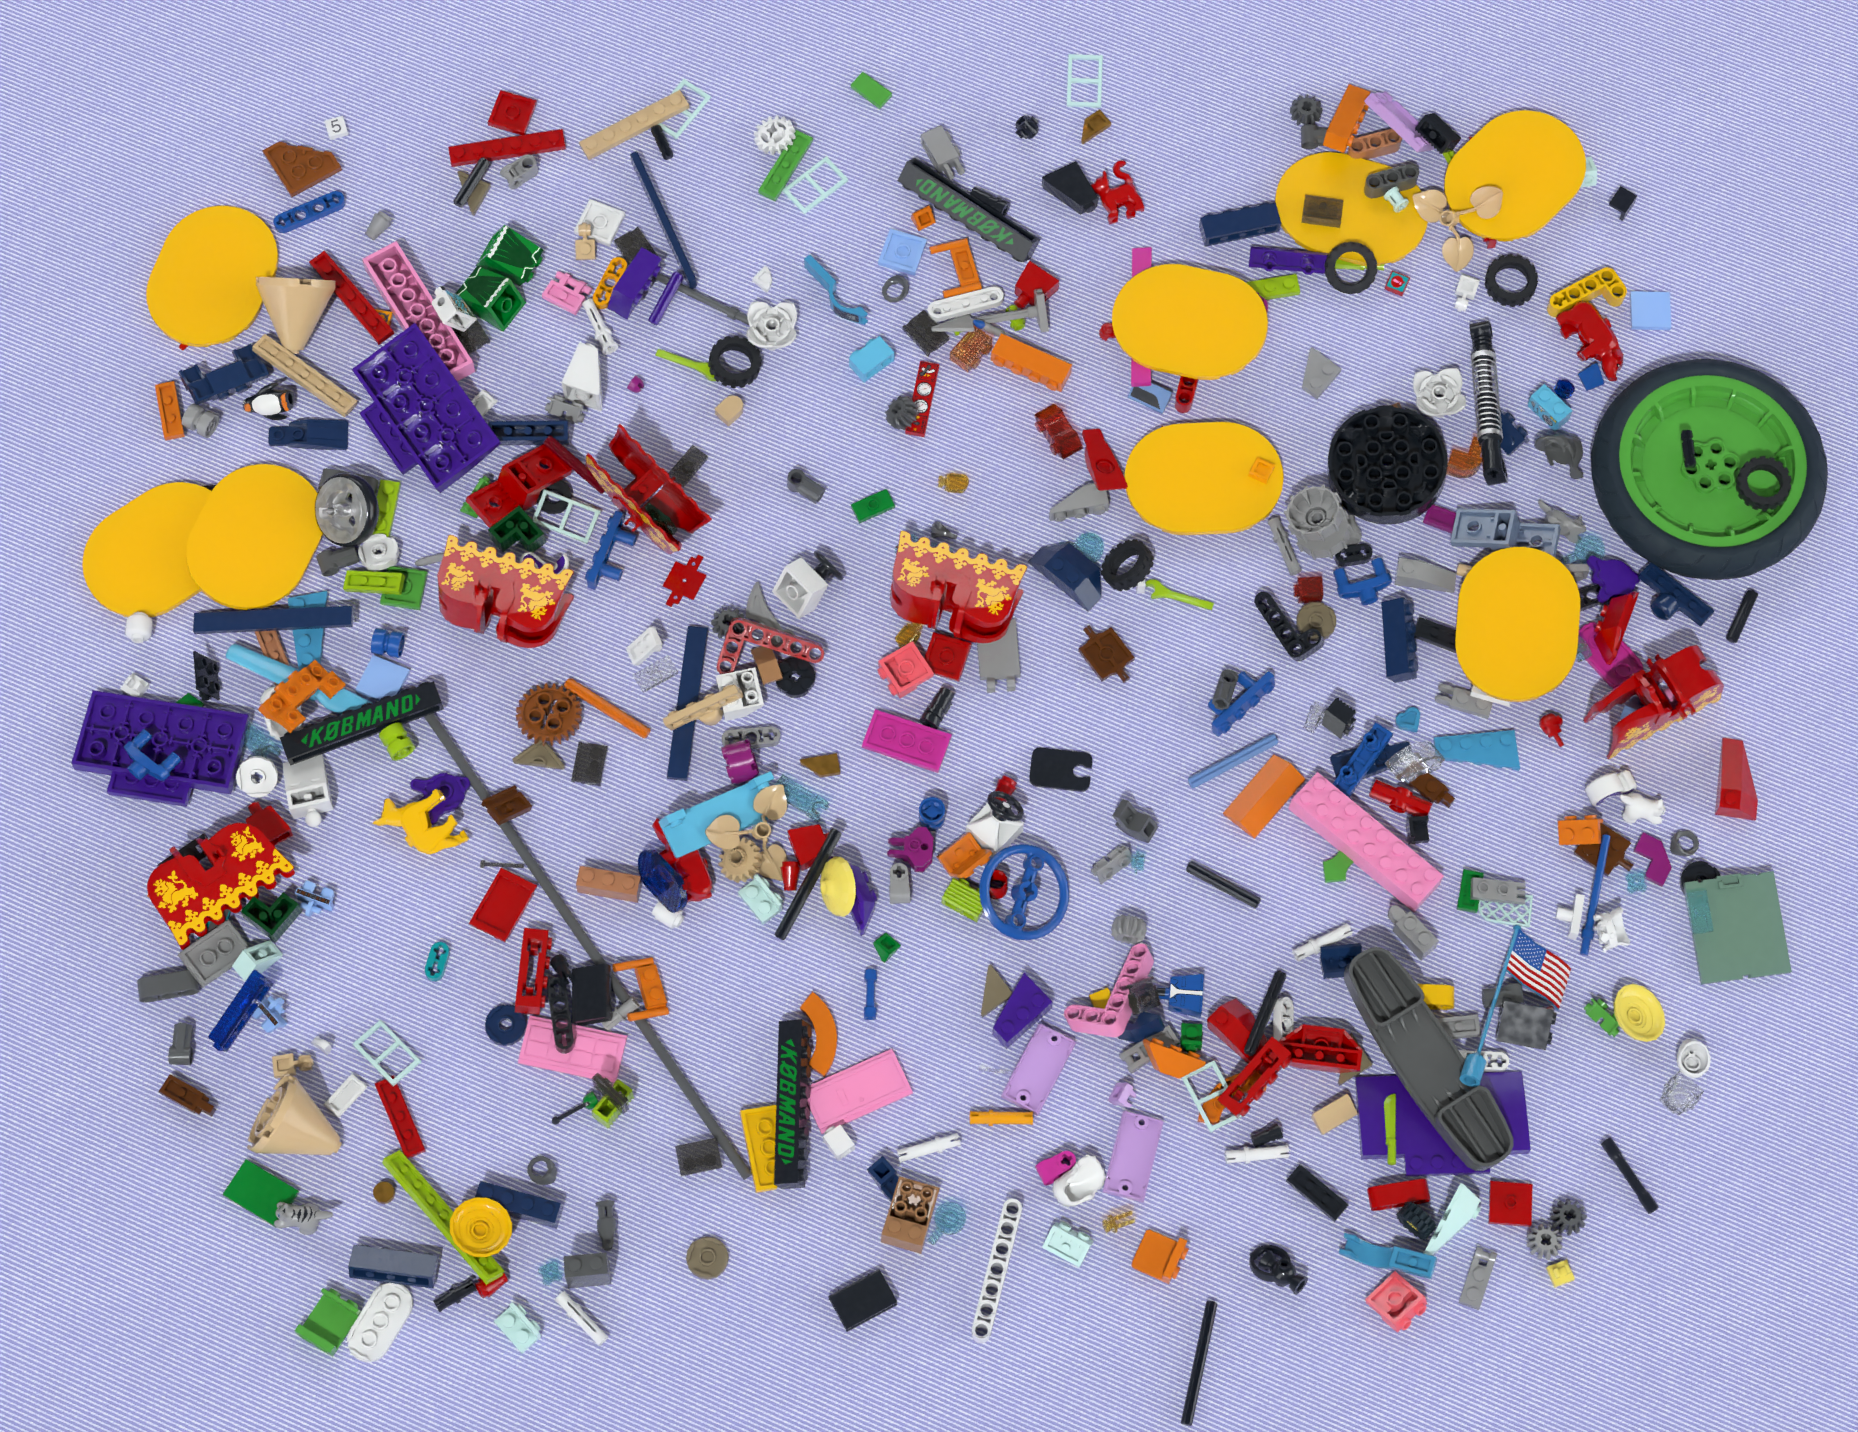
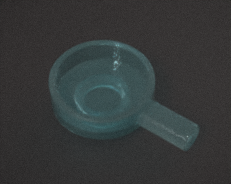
[1059,533,1104,563]
[1561,535,1605,565]
[927,1202,966,1245]

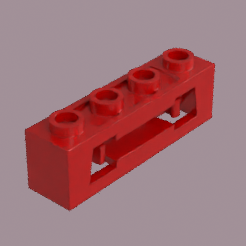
[515,928,552,1015]
[1217,1037,1292,1118]

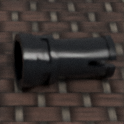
[550,954,574,984]
[1250,1123,1283,1148]

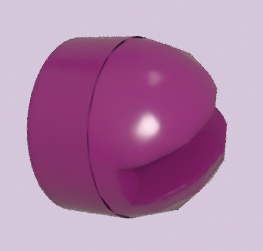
[627,375,644,393]

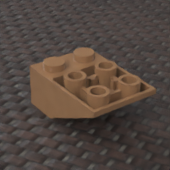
[881,1176,940,1254]

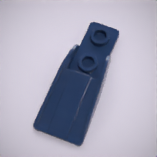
[268,419,348,450]
[1330,742,1414,779]

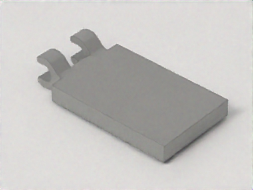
[977,619,1020,693]

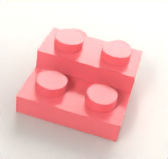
[877,641,934,699]
[1365,1271,1427,1333]

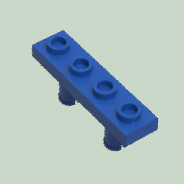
[585,511,637,590]
[1208,671,1275,737]
[1333,722,1393,798]

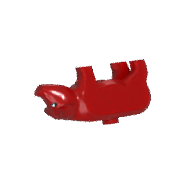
[1556,301,1624,381]
[652,818,712,907]

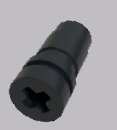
[970,187,1010,216]
[919,687,954,729]

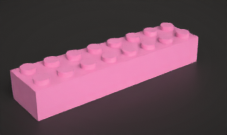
[362,241,475,382]
[1288,772,1444,912]

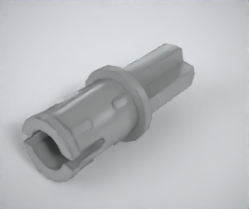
[601,997,640,1030]

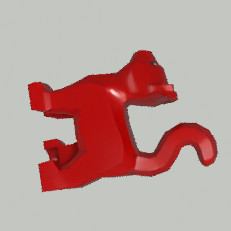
[1091,160,1144,225]

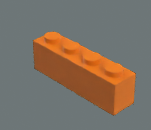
[1323,84,1370,153]
[991,333,1072,392]

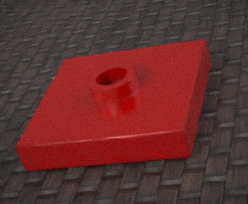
[487,90,537,135]
[924,632,972,682]
[1488,1181,1533,1227]

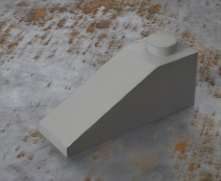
[1394,558,1456,593]

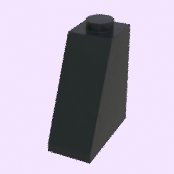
[1042,161,1098,215]

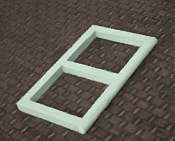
[1067,54,1103,108]
[657,79,711,139]
[782,156,848,215]
[532,489,601,544]
[352,1020,421,1086]
[1182,1061,1242,1133]

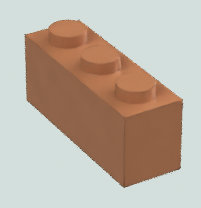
[576,866,642,903]

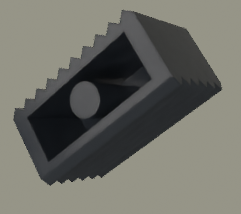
[1415,113,1461,154]
[1321,698,1357,739]

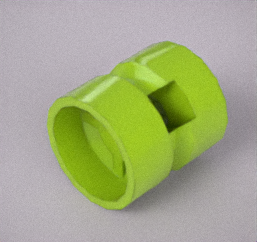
[378,722,415,761]

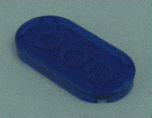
[638,849,687,913]

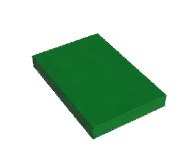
[222,1159,299,1228]

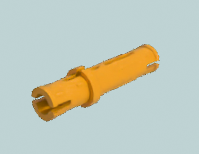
[969,1109,1033,1126]

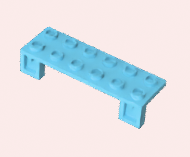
[659,771,774,858]

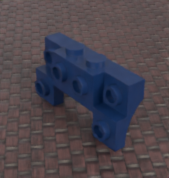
[178,343,269,405]

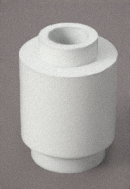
[652,901,684,929]

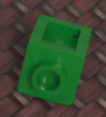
[1180,1023,1202,1052]

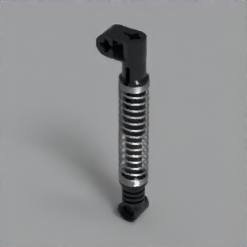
[1469,320,1508,486]

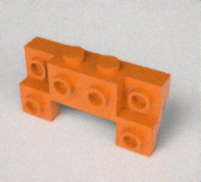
[258,660,346,733]

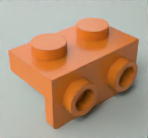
[1558,815,1603,845]

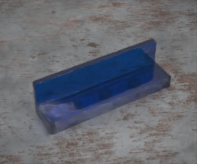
[208,970,274,1052]

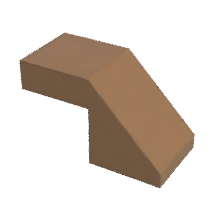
[750,646,783,685]

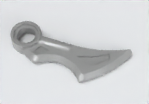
[746,582,796,650]

